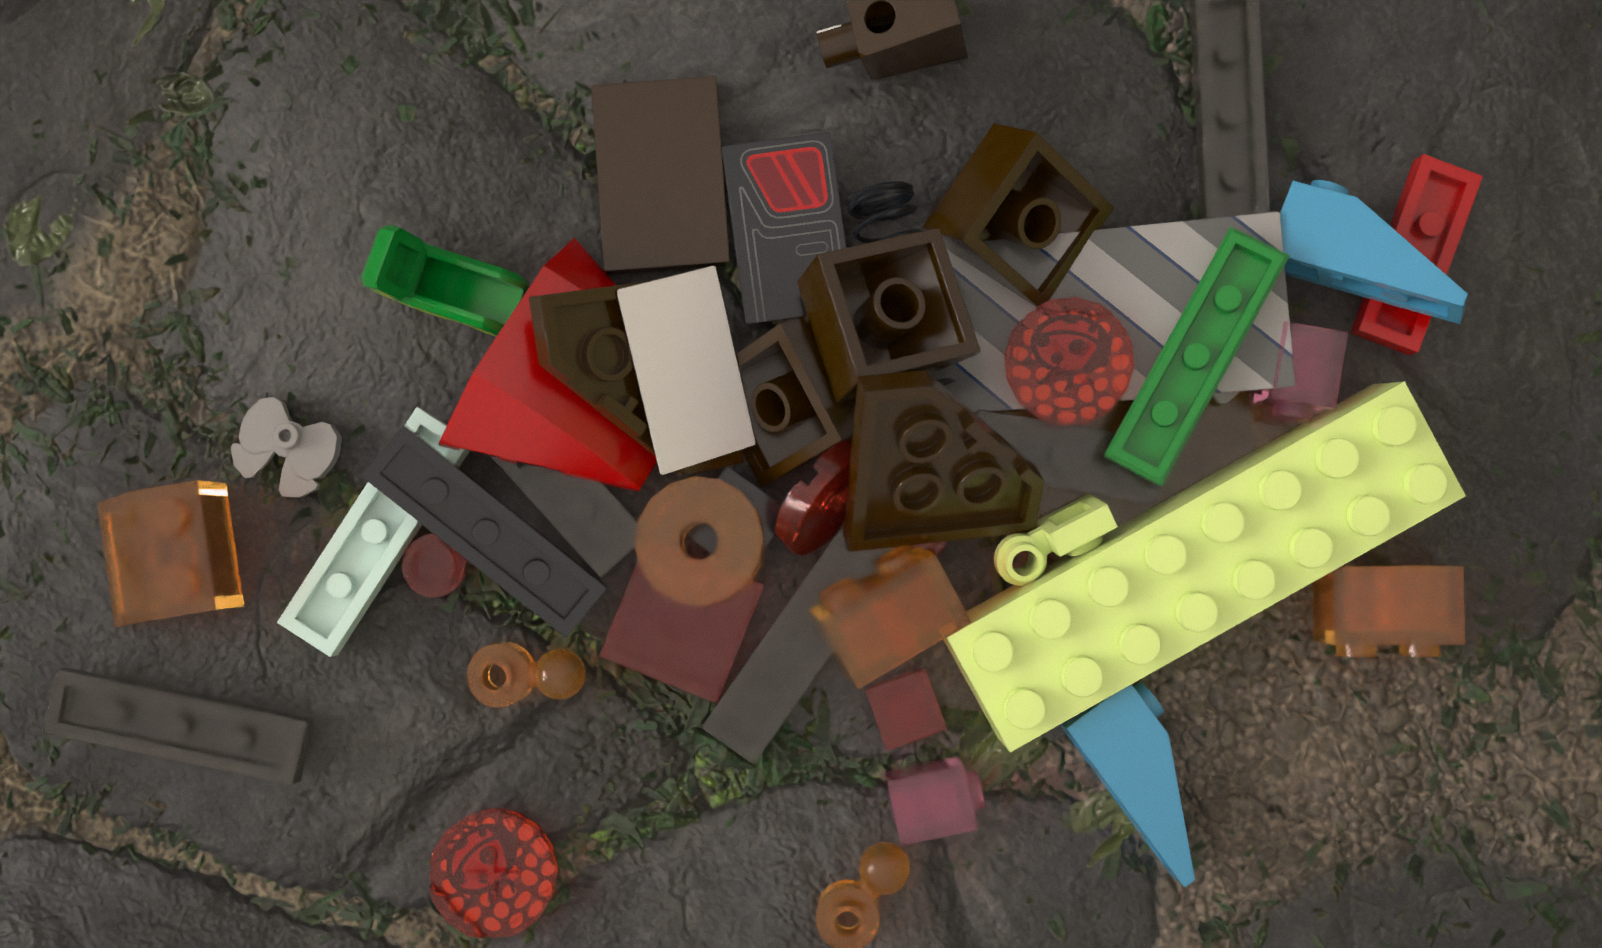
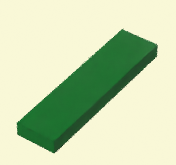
[1104,227,1290,488]

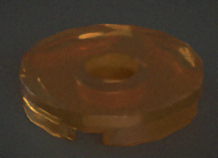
[634,476,765,606]

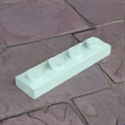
[277,407,470,657]

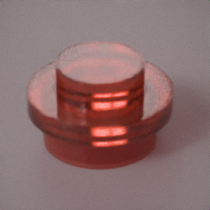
[402,534,467,597]

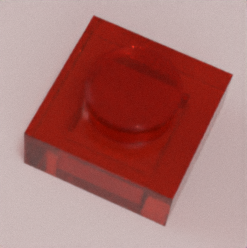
[865,667,947,751]

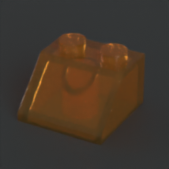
[97,480,244,627]

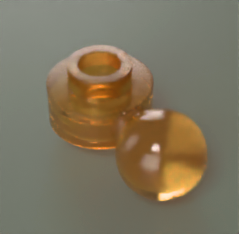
[467,642,586,708]
[815,842,910,948]

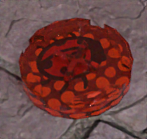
[1004,297,1134,427]
[429,808,559,939]

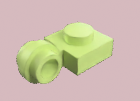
[994,493,1118,586]

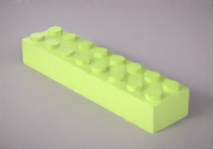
[937,381,1466,752]

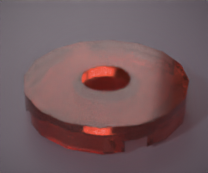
[775,440,852,556]

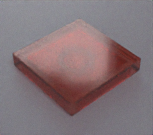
[599,538,764,703]

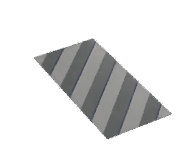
[930,212,1295,413]

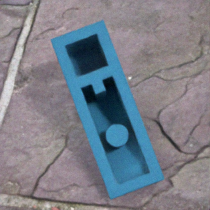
[1280,180,1468,324]
[1060,681,1195,887]

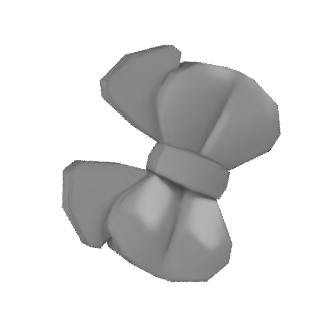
[231,397,342,498]

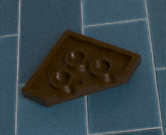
[529,275,744,474]
[844,370,1045,552]

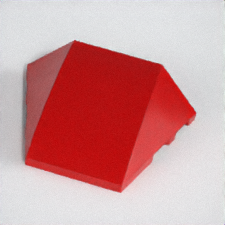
[438,238,657,492]

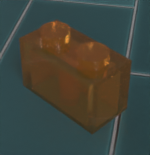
[809,545,972,689]
[1312,565,1465,657]

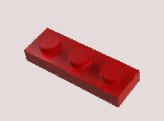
[1350,154,1483,356]

